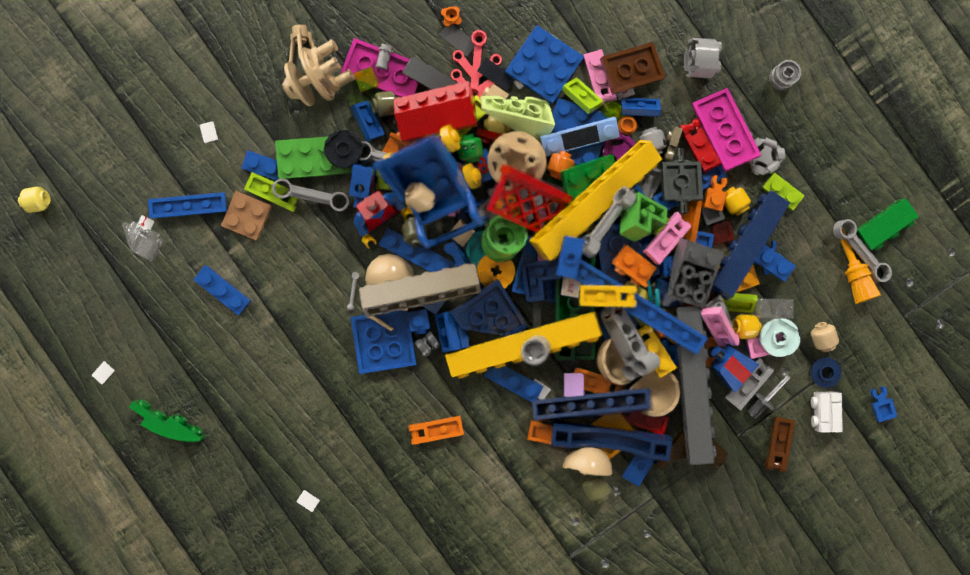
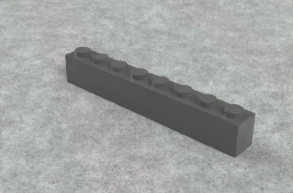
[674,306,716,465]

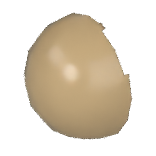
[365,254,414,285]
[596,337,632,385]
[630,370,680,417]
[563,447,612,476]

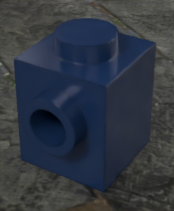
[653,278,680,309]

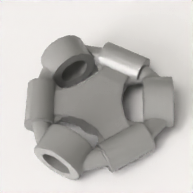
[747,137,785,176]

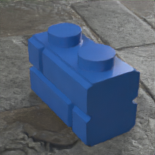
[435,311,470,352]

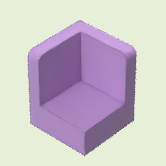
[564,373,585,397]

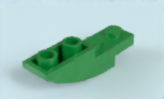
[129,399,206,442]

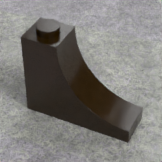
[653,428,728,470]

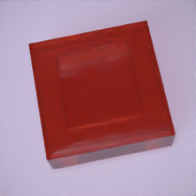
[710,221,735,244]

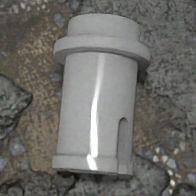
[375,44,393,70]

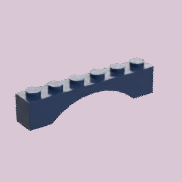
[551,420,672,461]

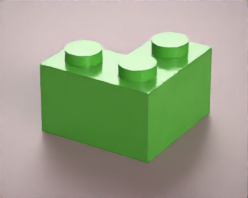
[620,192,667,242]

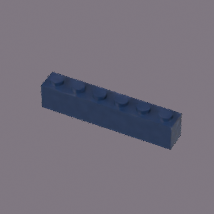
[711,190,790,301]
[532,388,654,422]

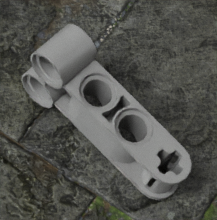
[600,306,660,380]

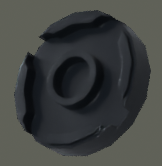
[324,130,363,169]

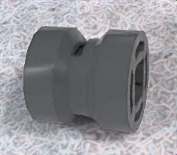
[415,331,441,357]

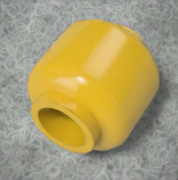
[724,186,751,216]
[732,314,762,339]

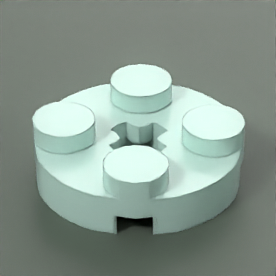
[759,318,800,357]

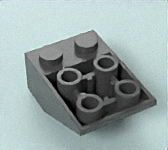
[668,238,724,308]

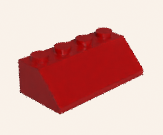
[394,81,477,143]

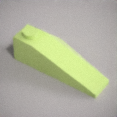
[480,96,555,141]

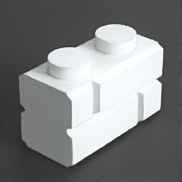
[811,392,842,432]

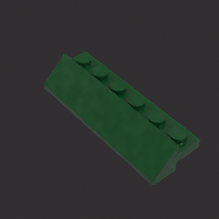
[555,253,596,361]

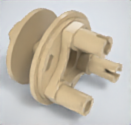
[282,39,355,107]
[488,131,546,191]

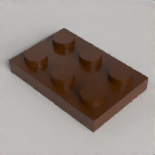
[600,42,666,95]

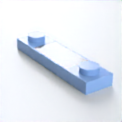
[540,117,620,156]

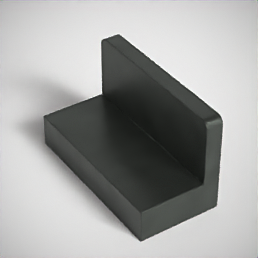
[532,301,555,329]

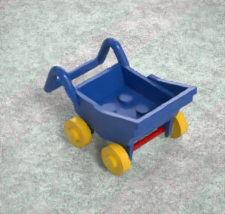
[373,125,490,249]

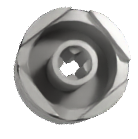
[684,38,722,78]

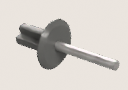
[747,375,790,419]

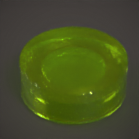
[602,101,622,119]

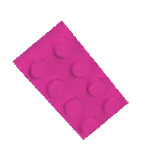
[340,38,419,97]
[692,88,761,172]

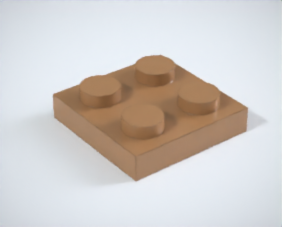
[221,191,272,241]

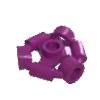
[601,132,636,160]

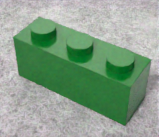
[856,198,919,251]

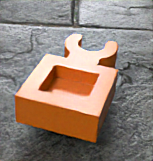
[702,175,727,212]

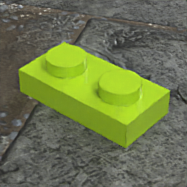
[562,77,603,115]
[761,172,805,211]

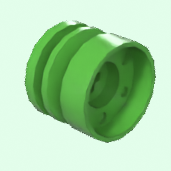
[481,215,527,262]

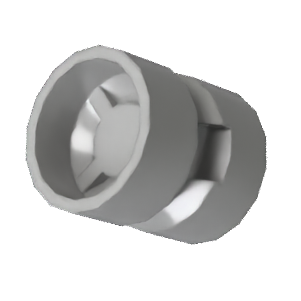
[769,60,801,90]
[521,335,551,365]

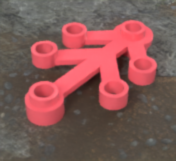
[451,30,502,98]

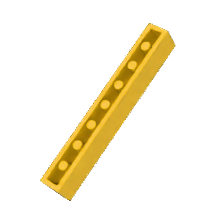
[529,140,662,261]
[445,311,602,379]

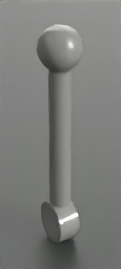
[347,272,360,312]

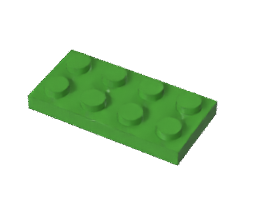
[275,137,353,179]

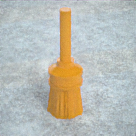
[840,227,881,304]

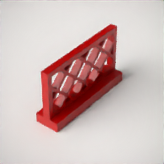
[487,164,573,233]

